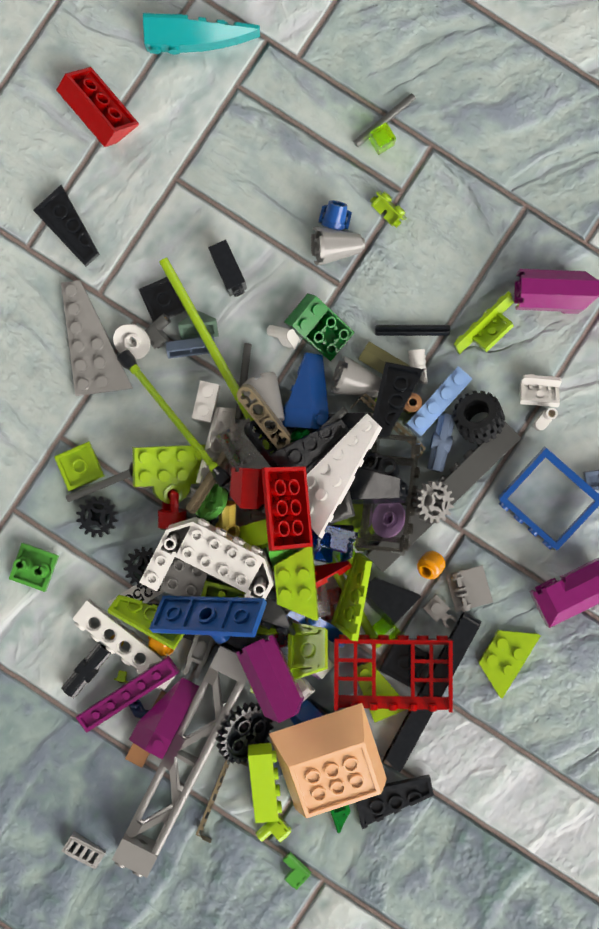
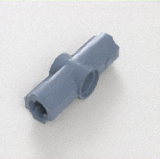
[427,413,454,473]

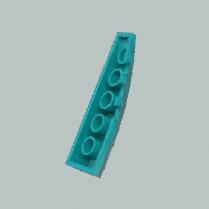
[143,13,260,55]

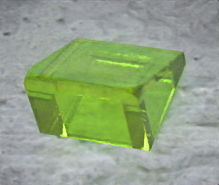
[372,618,401,638]

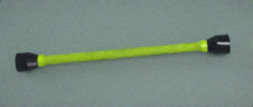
[117,350,231,488]

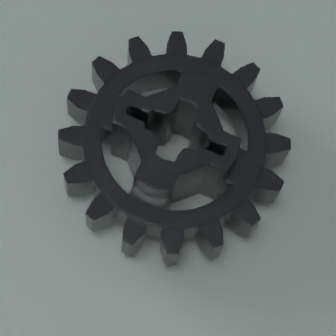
[76,496,119,538]
[123,547,154,589]

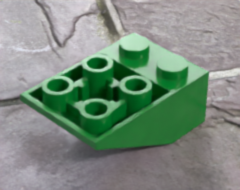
[284,293,355,361]

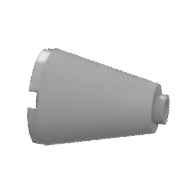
[311,226,365,265]
[330,356,381,398]
[241,372,285,428]

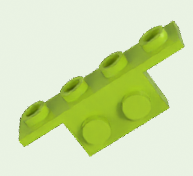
[454,291,514,354]

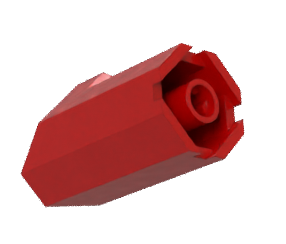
[230,467,265,509]

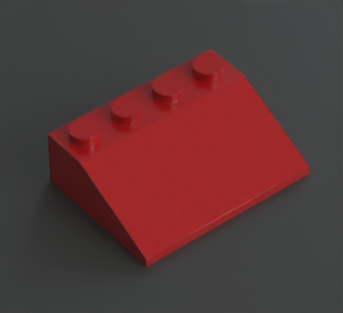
[261,467,313,551]

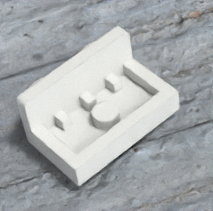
[519,374,562,407]

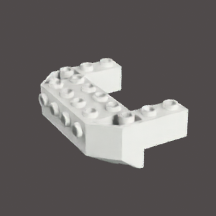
[139,517,274,599]

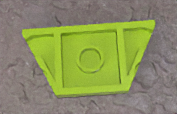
[274,547,319,621]
[478,630,541,699]

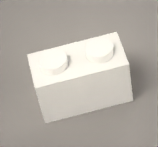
[192,380,221,424]

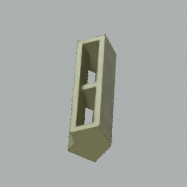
[358,342,410,374]

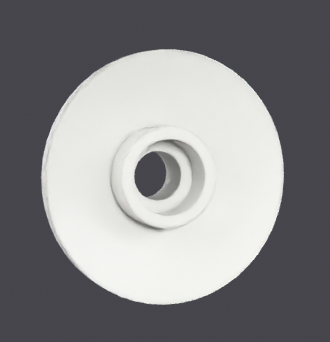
[113,324,150,359]

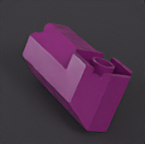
[514,269,599,314]
[529,558,599,628]
[236,635,304,723]

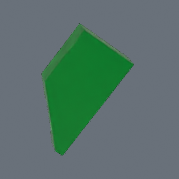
[330,805,351,833]

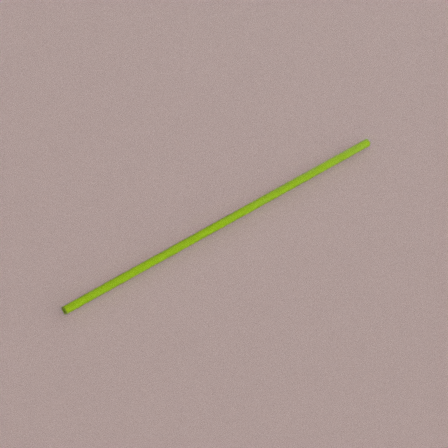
[159,257,382,649]

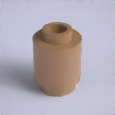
[404,393,422,414]

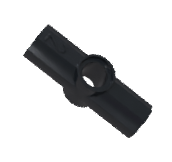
[61,643,112,699]

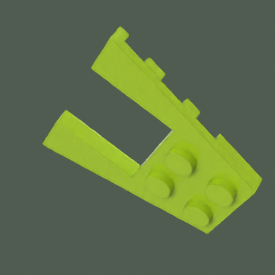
[250,622,328,693]

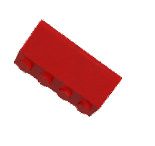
[56,67,139,147]

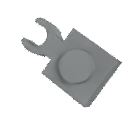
[422,594,456,628]

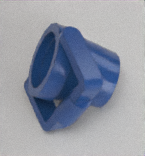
[318,200,352,230]

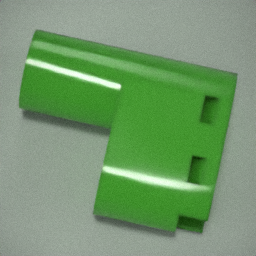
[283,852,312,890]

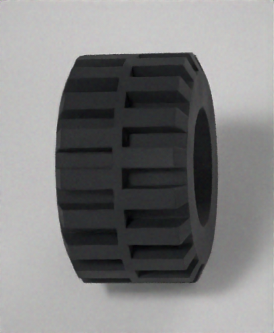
[453,391,505,444]

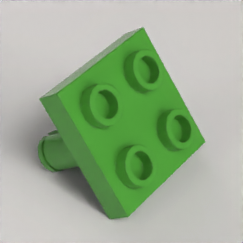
[9,542,59,592]

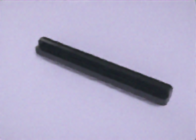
[375,325,450,336]

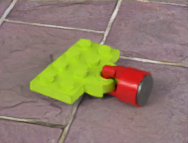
[132,444,206,531]

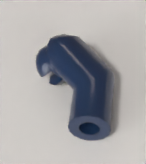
[129,699,149,719]

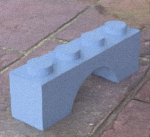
[405,366,472,437]

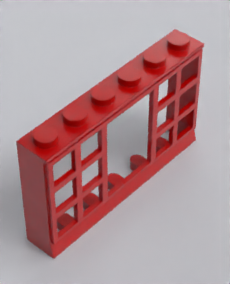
[334,634,453,713]

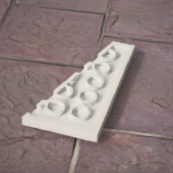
[307,414,382,538]

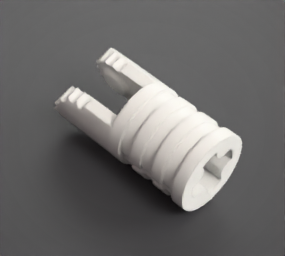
[408,349,428,384]

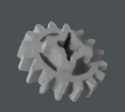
[413,481,454,524]

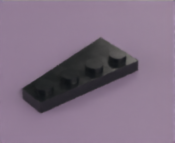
[33,185,100,267]
[373,362,424,438]
[268,419,350,474]

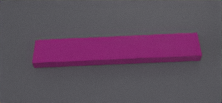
[76,656,180,733]

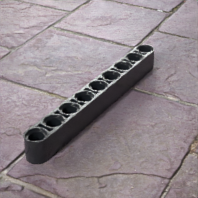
[382,612,481,772]

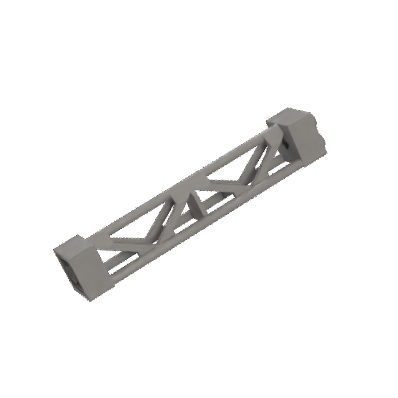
[112,643,247,878]

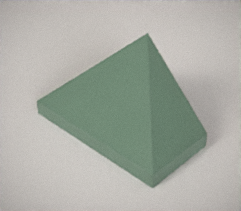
[178,310,219,340]

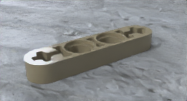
[237,384,291,449]

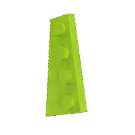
[331,553,372,641]
[108,595,185,650]

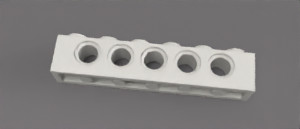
[73,599,180,690]

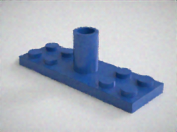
[149,596,267,644]

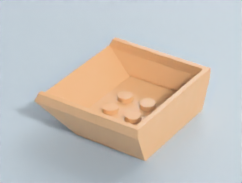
[269,703,387,818]

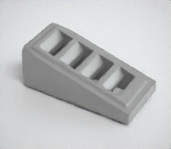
[62,831,106,869]

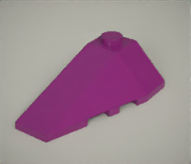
[129,677,200,759]

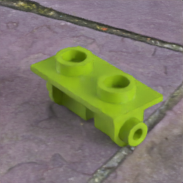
[370,191,407,228]

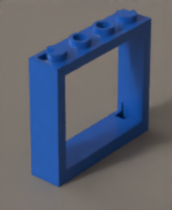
[498,446,599,551]

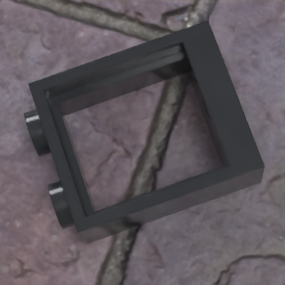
[208,239,247,297]

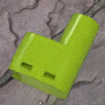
[255,815,292,842]

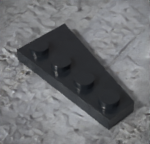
[356,774,434,829]

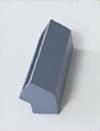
[166,336,215,359]

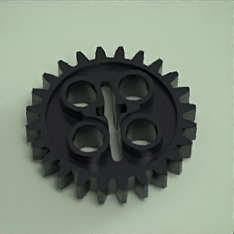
[216,702,274,764]

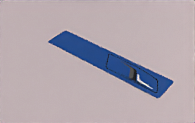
[288,611,346,648]

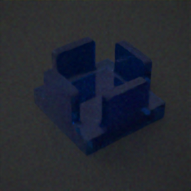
[312,525,358,563]

